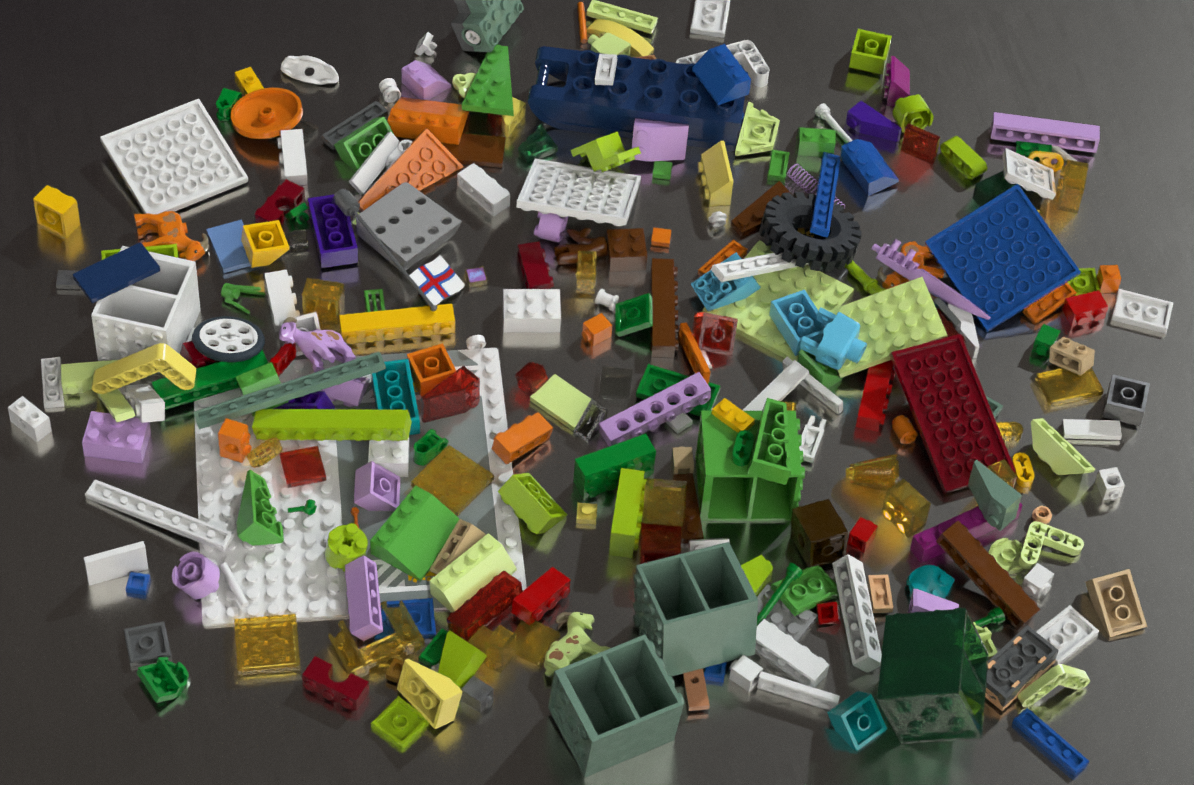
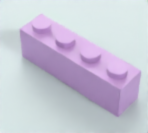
[345,555,383,641]

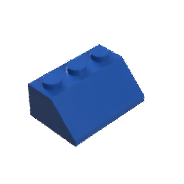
[692,44,751,105]
[841,139,899,196]

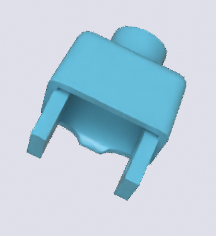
[800,307,867,370]

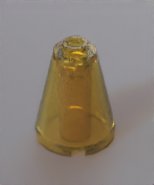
[846,454,899,493]

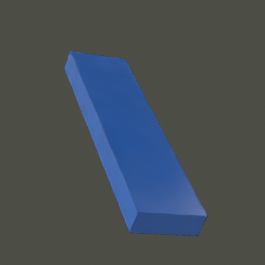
[1012,708,1089,777]

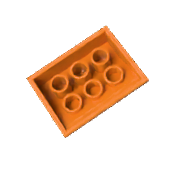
[387,97,469,145]

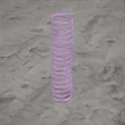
[787,164,845,208]

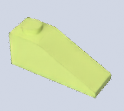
[61,360,117,394]

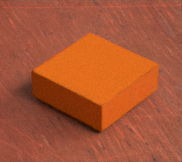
[651,227,671,248]

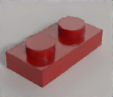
[269,342,296,377]

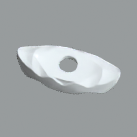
[280,55,339,84]

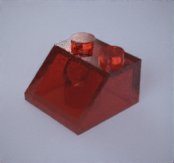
[692,312,738,356]

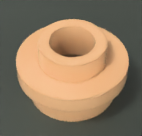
[1032,506,1052,524]

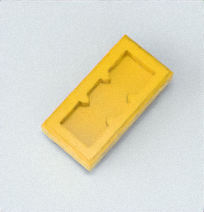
[235,67,264,94]

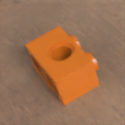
[218,418,251,463]

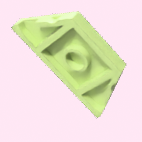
[735,102,780,156]

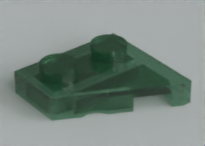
[518,125,558,164]

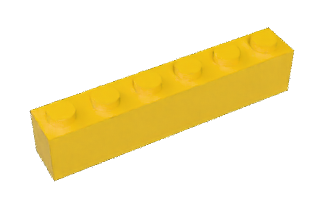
[339,304,455,344]

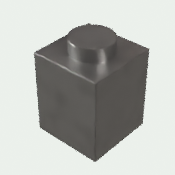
[461,676,494,713]

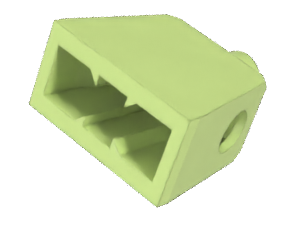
[588,33,631,56]

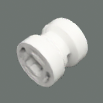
[379,78,401,103]

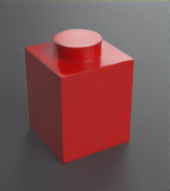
[847,517,878,553]

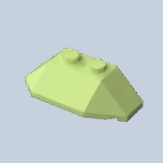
[1031,418,1095,475]

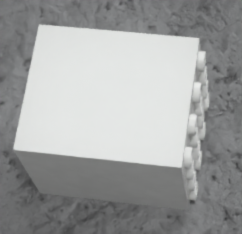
[91,246,200,378]

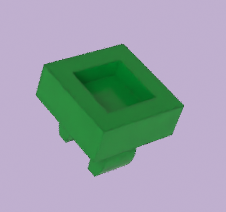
[285,202,309,226]

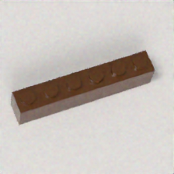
[651,258,679,358]
[936,520,1040,630]

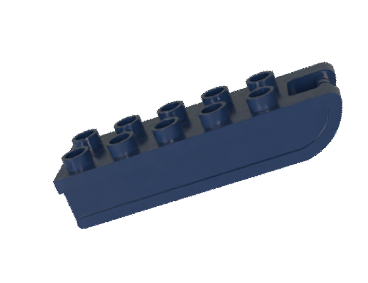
[528,46,748,151]

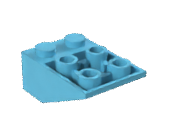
[691,252,761,312]

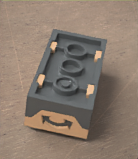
[971,625,1059,711]

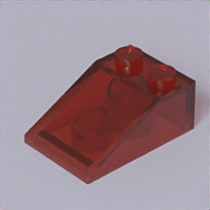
[421,365,480,423]

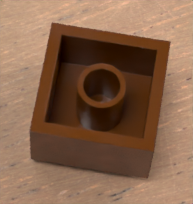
[606,228,647,272]

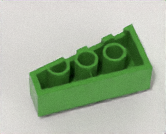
[747,398,791,485]

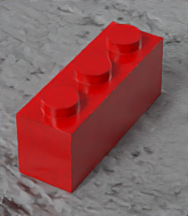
[511,567,571,626]

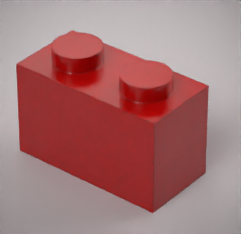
[1062,290,1108,326]

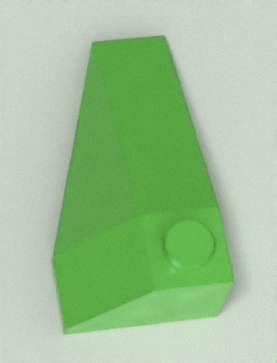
[237,470,284,546]

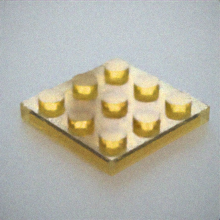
[411,445,494,516]
[234,614,300,676]

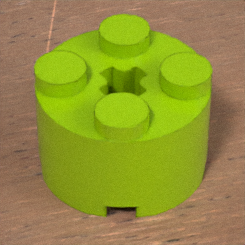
[892,94,934,136]
[325,523,368,572]

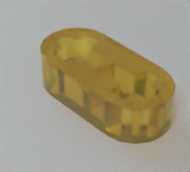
[996,422,1023,442]
[247,438,283,468]

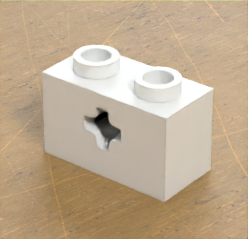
[8,396,52,442]

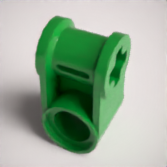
[216,88,242,122]
[413,429,449,466]

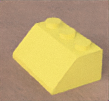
[698,141,733,207]

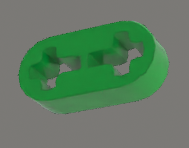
[732,430,754,466]

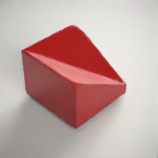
[817,601,841,625]

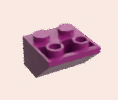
[883,56,910,106]

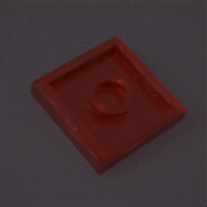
[901,123,941,165]
[279,446,326,488]

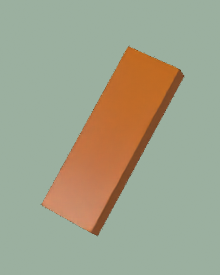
[697,239,748,276]
[1023,282,1077,326]

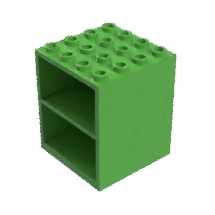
[695,411,805,521]

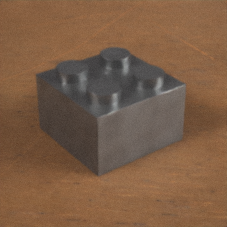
[1102,374,1150,426]

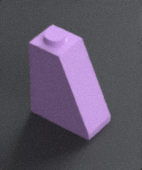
[908,589,962,632]

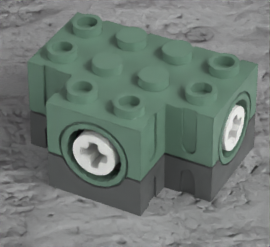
[451,0,524,52]

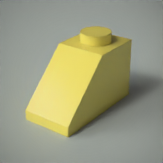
[498,97,526,137]

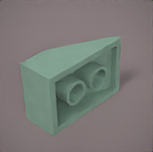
[968,460,1022,531]

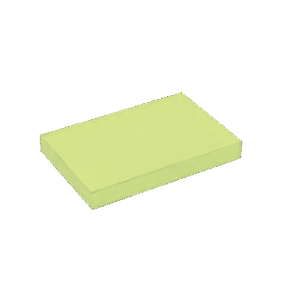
[530,374,599,431]

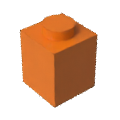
[1097,265,1121,294]
[582,313,612,346]

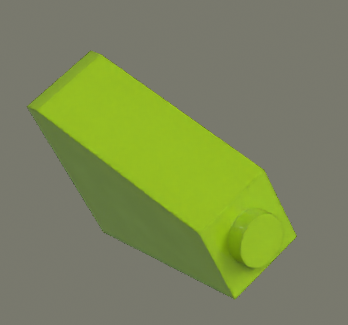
[741,555,773,597]
[438,630,487,690]

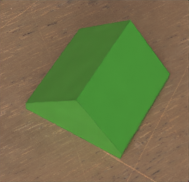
[797,349,843,389]

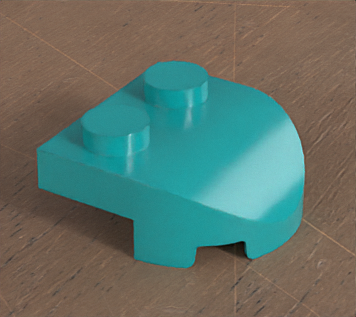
[906,565,955,599]

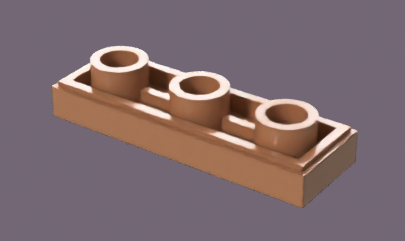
[682,668,710,711]

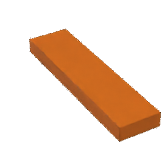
[678,322,711,384]

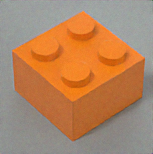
[407,343,457,396]

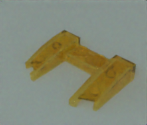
[328,600,426,677]

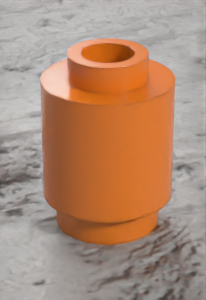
[892,415,917,444]

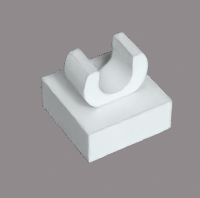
[414,32,437,56]

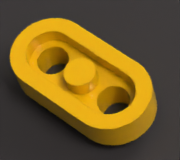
[1028,151,1064,172]

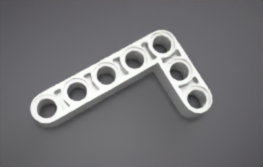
[676,40,769,87]

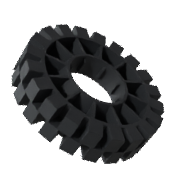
[759,192,861,271]

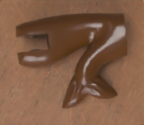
[554,228,607,265]

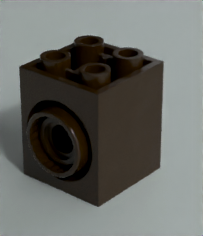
[790,499,848,567]

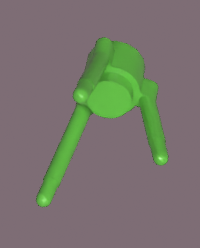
[221,283,266,314]

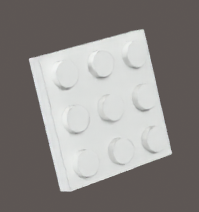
[1002,148,1056,200]

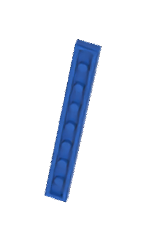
[810,152,841,237]

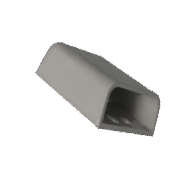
[356,182,462,272]

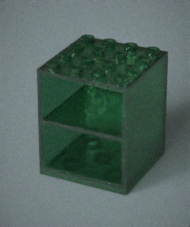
[877,608,989,744]

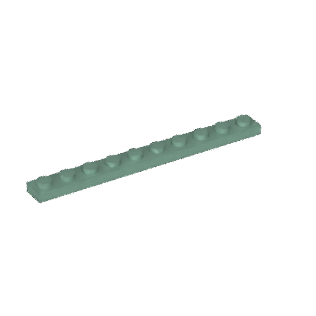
[193,351,386,430]

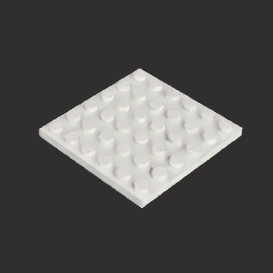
[100,99,248,214]
[516,159,641,226]

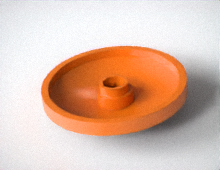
[231,88,303,139]

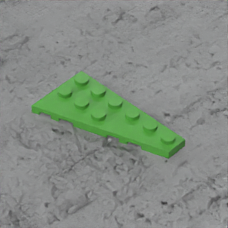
[462,45,514,116]

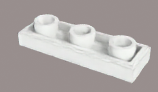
[41,357,64,409]

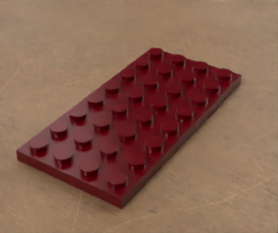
[890,334,1016,494]

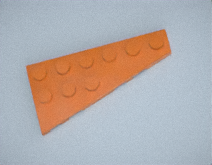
[358,128,464,212]

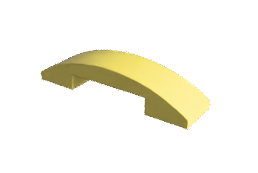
[587,19,654,57]

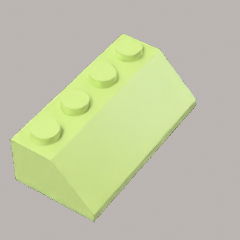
[429,533,517,618]

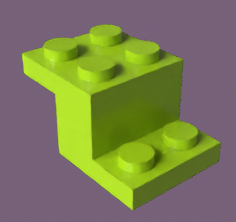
[570,132,641,172]

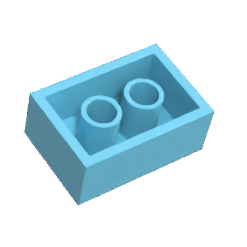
[769,290,826,356]

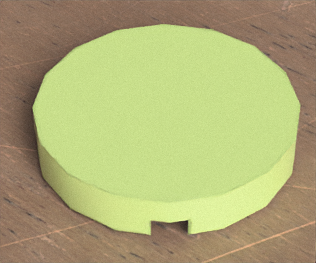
[989,538,1028,574]

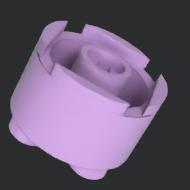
[534,211,568,243]
[172,551,220,600]

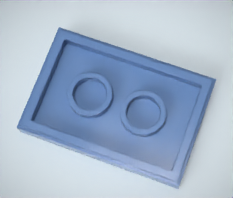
[206,220,251,273]

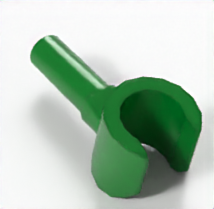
[288,499,317,515]

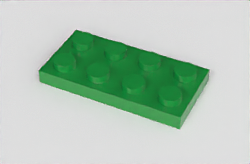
[636,364,720,416]

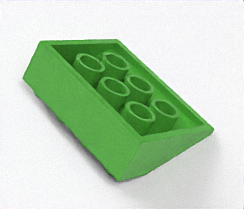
[370,485,459,582]

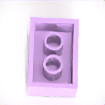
[82,411,151,464]

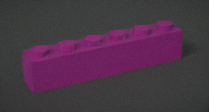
[910,502,1023,563]

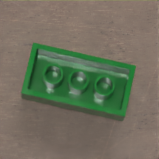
[573,433,656,499]

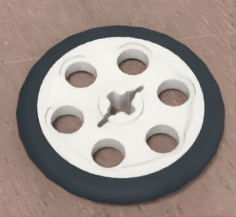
[192,316,265,362]

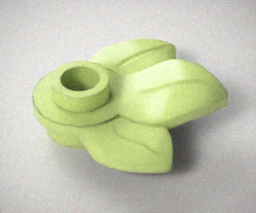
[452,73,476,98]

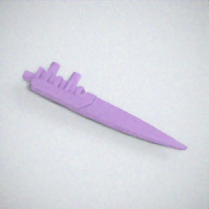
[871,239,991,320]

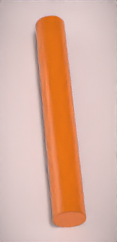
[577,2,588,44]

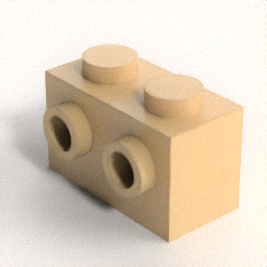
[1049,337,1095,376]

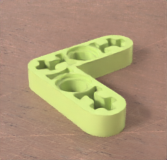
[1018,521,1084,570]
[1017,664,1090,707]

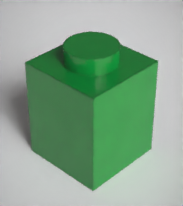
[1032,324,1060,358]

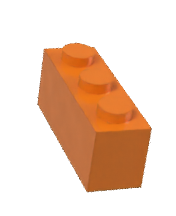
[491,412,553,465]

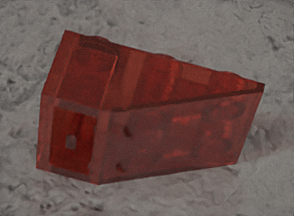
[640,522,682,564]

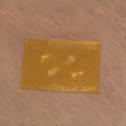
[1036,367,1104,407]

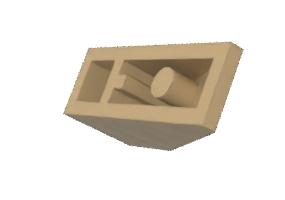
[429,519,486,574]

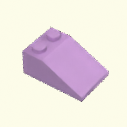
[632,118,689,161]

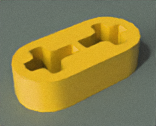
[1012,452,1034,488]

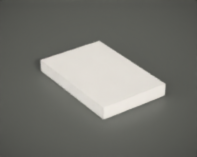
[690,0,730,38]
[1111,289,1173,334]
[84,541,148,586]
[1036,605,1099,666]

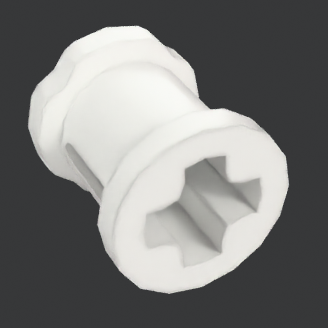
[595,289,619,311]

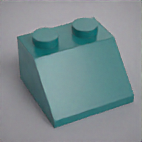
[827,691,887,751]

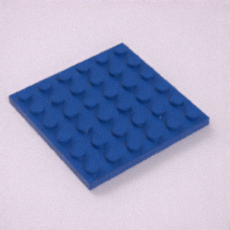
[925,184,1081,332]

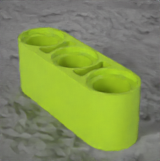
[940,136,988,180]

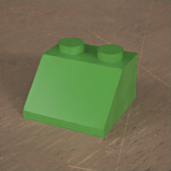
[798,127,836,157]
[236,362,289,417]

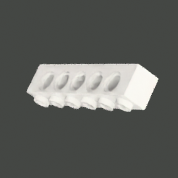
[832,554,884,673]

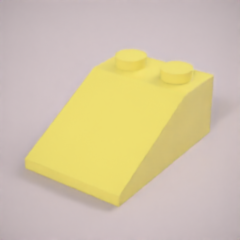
[397,659,462,729]

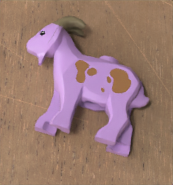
[278,317,356,372]

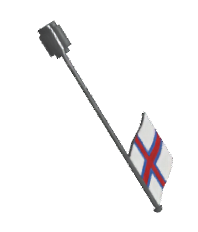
[334,189,465,312]

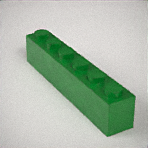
[151,350,268,409]

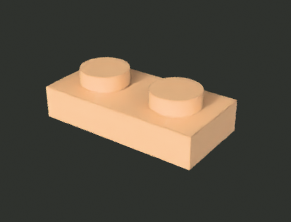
[867,575,893,613]

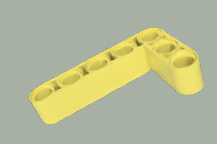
[92,343,196,394]

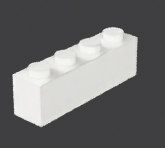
[755,619,829,688]

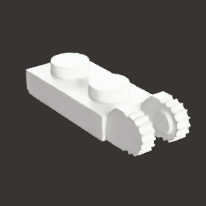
[799,415,827,463]

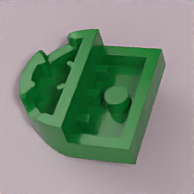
[136,657,189,703]

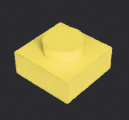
[576,503,597,525]

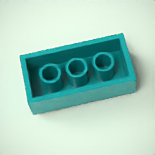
[370,359,420,435]

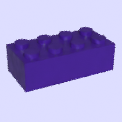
[308,194,358,268]

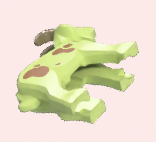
[544,612,610,676]

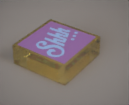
[465,266,488,287]

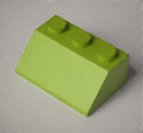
[498,473,567,534]

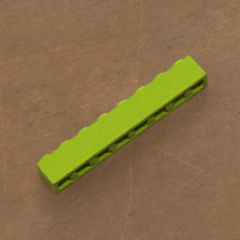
[252,409,412,441]

